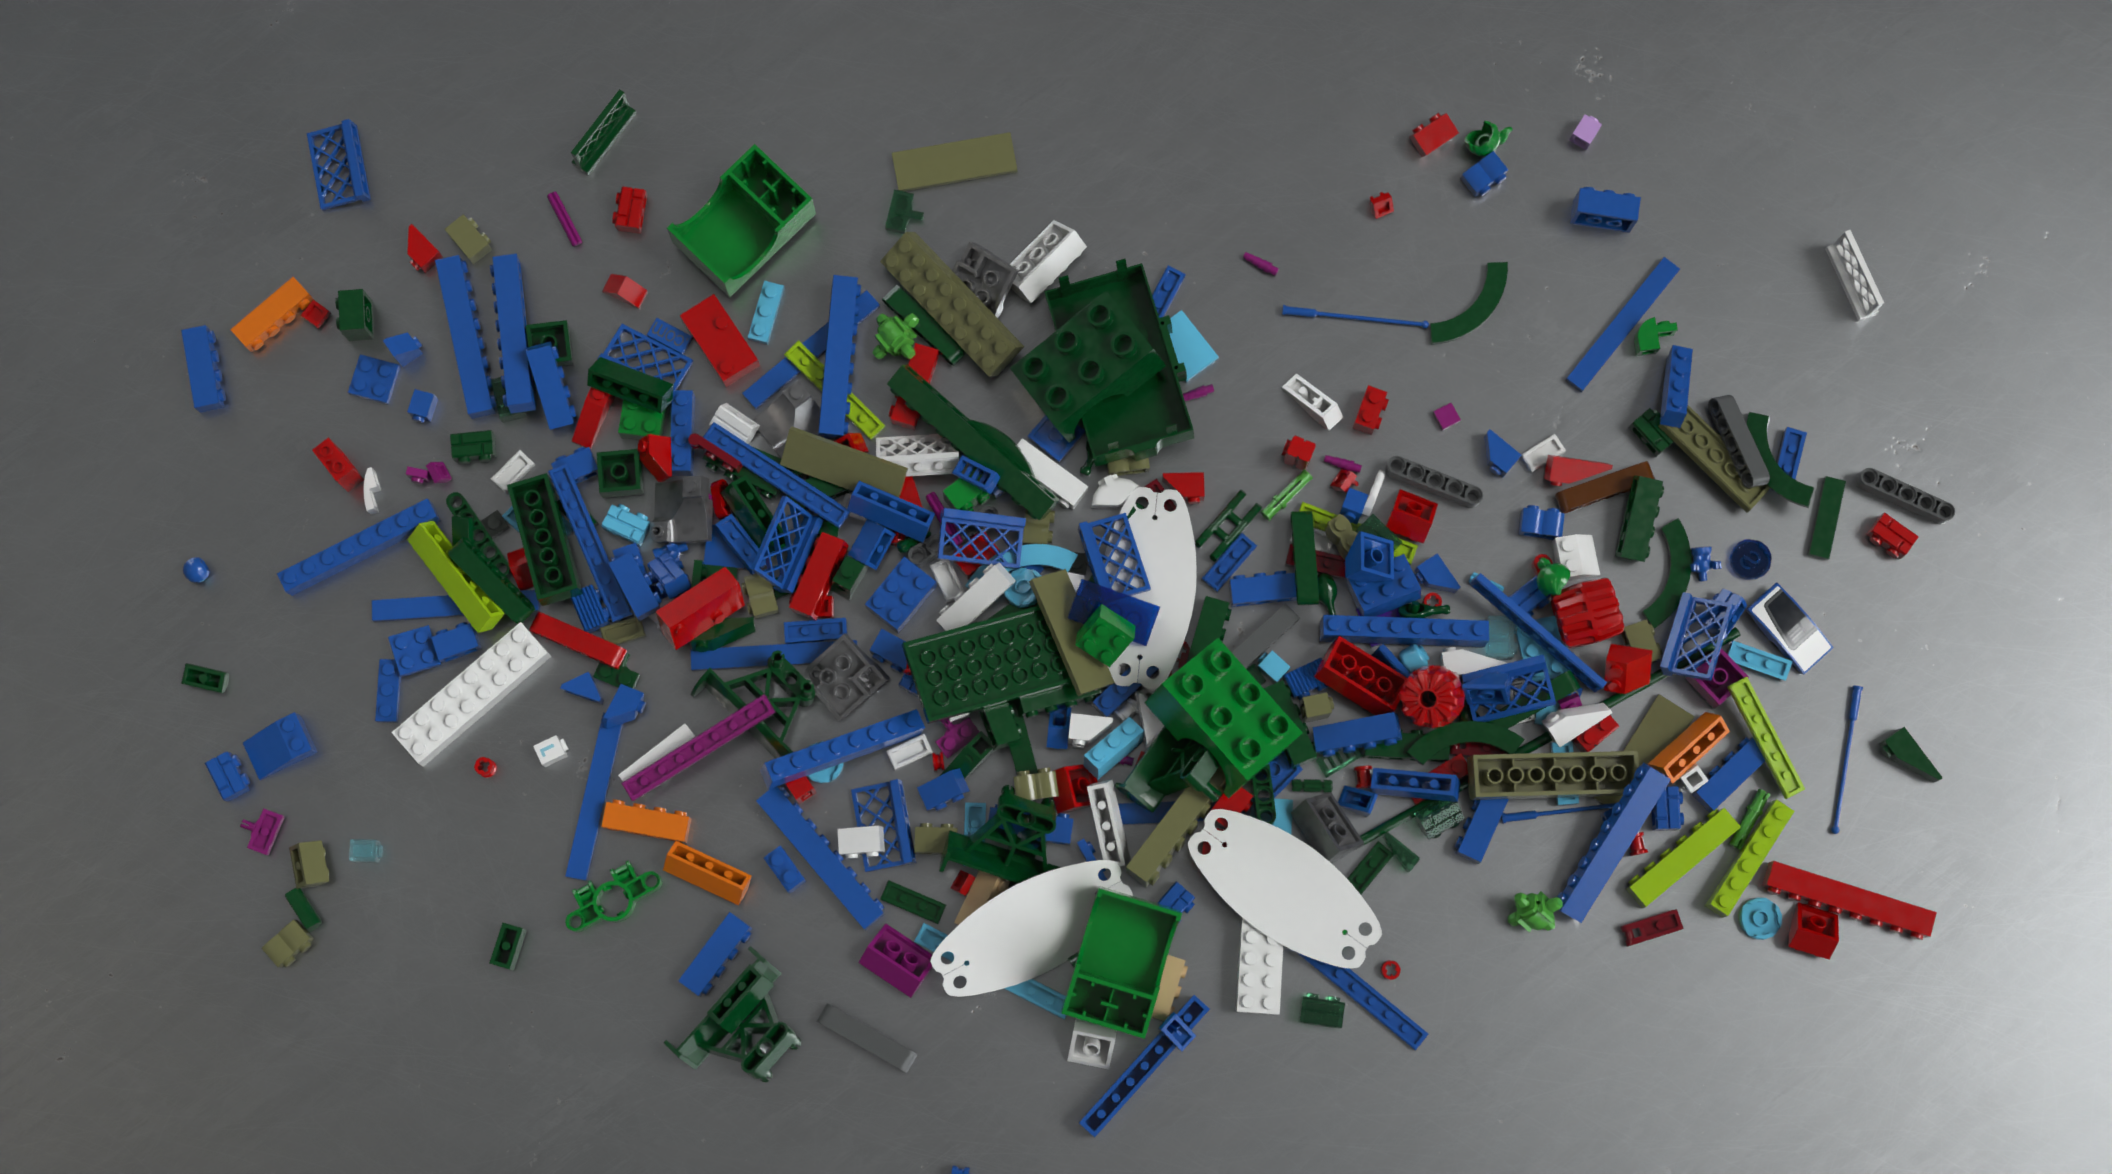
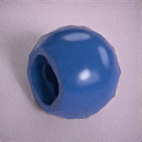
[183,557,210,583]

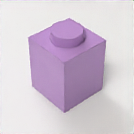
[1569,115,1602,150]

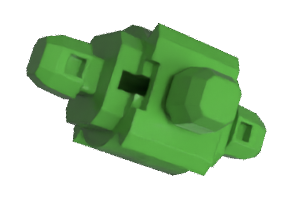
[872,313,919,359]
[1508,891,1563,933]

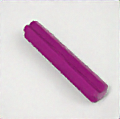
[547,191,582,247]
[926,492,963,546]

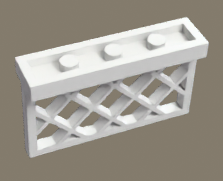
[1825,230,1884,321]
[876,434,959,476]

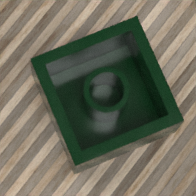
[335,289,374,341]
[526,320,574,366]
[596,449,644,498]

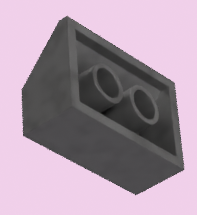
[1291,792,1365,863]

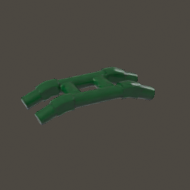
[1195,489,1262,561]

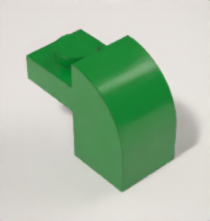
[1634,317,1678,356]

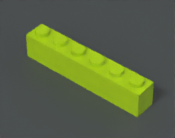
[407,521,505,633]
[1705,800,1795,918]
[1626,808,1741,908]

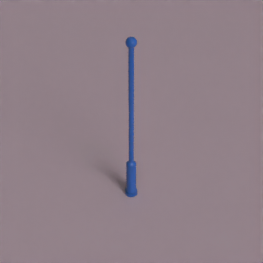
[1282,305,1429,329]
[1831,685,1863,834]
[1501,803,1616,824]

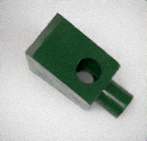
[831,556,869,601]

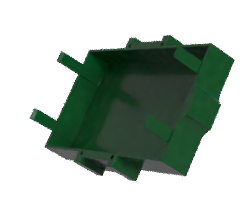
[1044,258,1194,467]

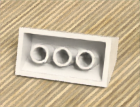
[1010,220,1087,303]

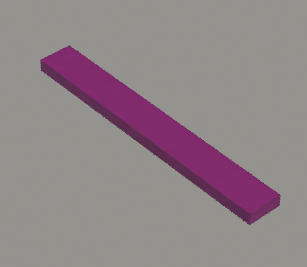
[621,694,776,801]

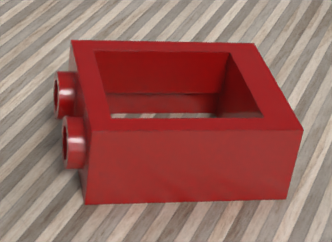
[312,437,365,492]

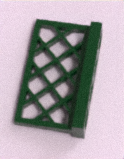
[571,89,636,176]

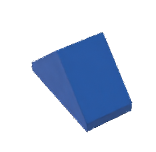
[560,671,604,705]
[1338,785,1378,817]
[1158,1012,1196,1051]

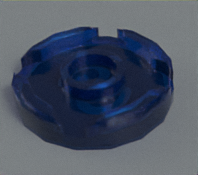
[1729,539,1772,580]

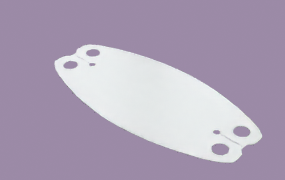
[1098,487,1197,689]
[1188,809,1382,968]
[930,860,1133,997]

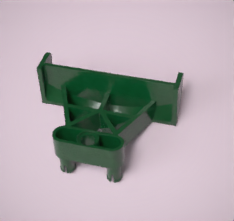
[690,650,815,759]
[1114,726,1221,813]
[939,785,1061,883]
[664,946,801,1082]

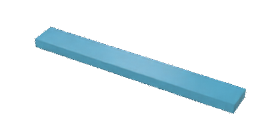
[914,923,1067,1020]

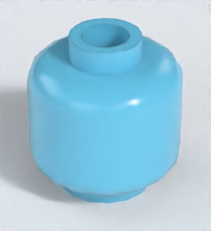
[1399,644,1430,673]

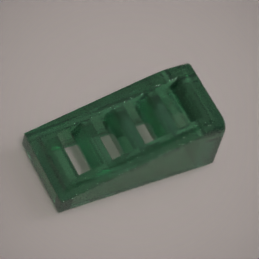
[1316,748,1363,778]
[1382,832,1420,873]

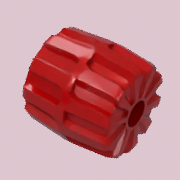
[1551,578,1624,648]
[1399,665,1465,728]

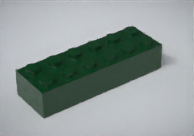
[507,473,583,606]

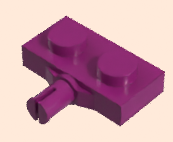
[935,717,980,759]
[240,808,285,856]

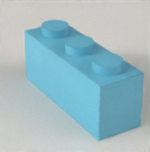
[1084,717,1144,780]

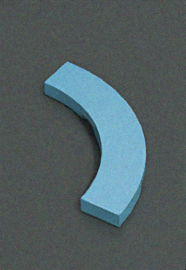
[965,544,1078,589]

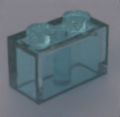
[1485,616,1518,660]

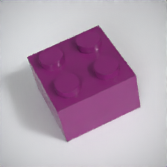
[1685,648,1750,709]

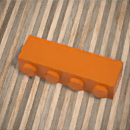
[230,277,313,352]
[1648,712,1730,784]
[601,799,692,844]
[663,841,752,906]

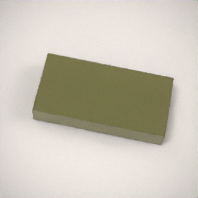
[600,617,646,645]

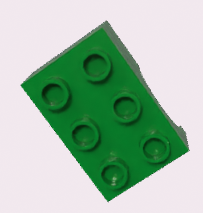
[667,144,816,297]
[1145,638,1303,798]
[1062,886,1182,1039]

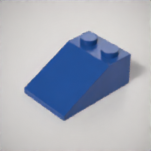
[243,712,318,780]

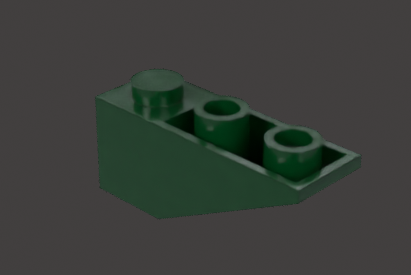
[940,731,994,780]

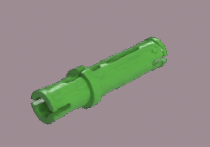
[1260,469,1313,521]
[1729,789,1771,850]

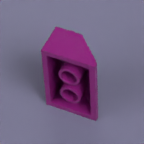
[858,924,933,998]

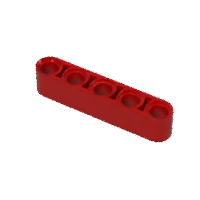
[529,611,627,669]

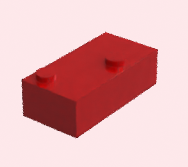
[680,294,760,387]
[655,567,745,650]
[1314,636,1407,715]

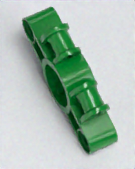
[565,860,663,932]

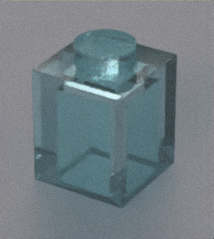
[349,839,383,863]

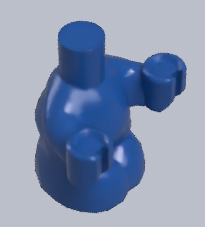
[652,542,688,569]
[1691,546,1722,581]

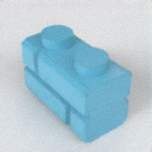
[601,504,650,547]

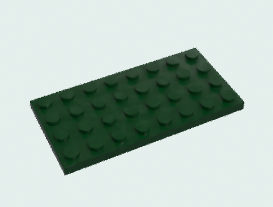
[902,606,1072,724]

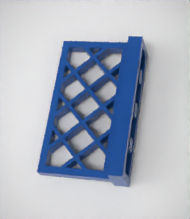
[307,119,371,210]
[598,324,693,390]
[751,496,824,593]
[937,508,1026,569]
[1078,513,1151,605]
[1660,592,1734,681]
[1462,654,1556,722]
[851,779,917,872]

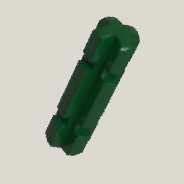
[896,530,931,553]
[1292,779,1333,792]

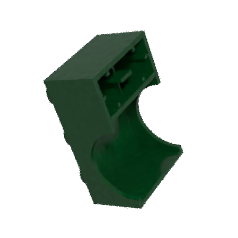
[1010,290,1166,443]

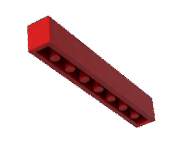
[1762,861,1937,940]

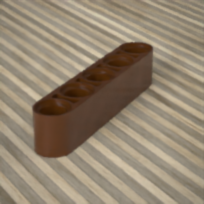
[1555,461,1655,514]

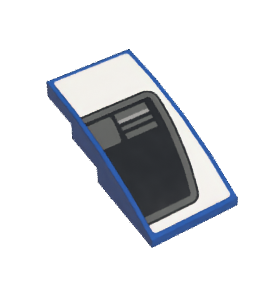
[1746,583,1834,674]

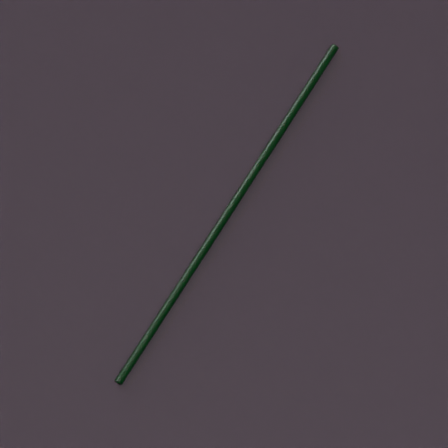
[1356,627,1741,850]

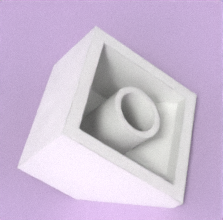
[1551,534,1600,581]
[1068,713,1113,749]
[1067,1018,1117,1070]

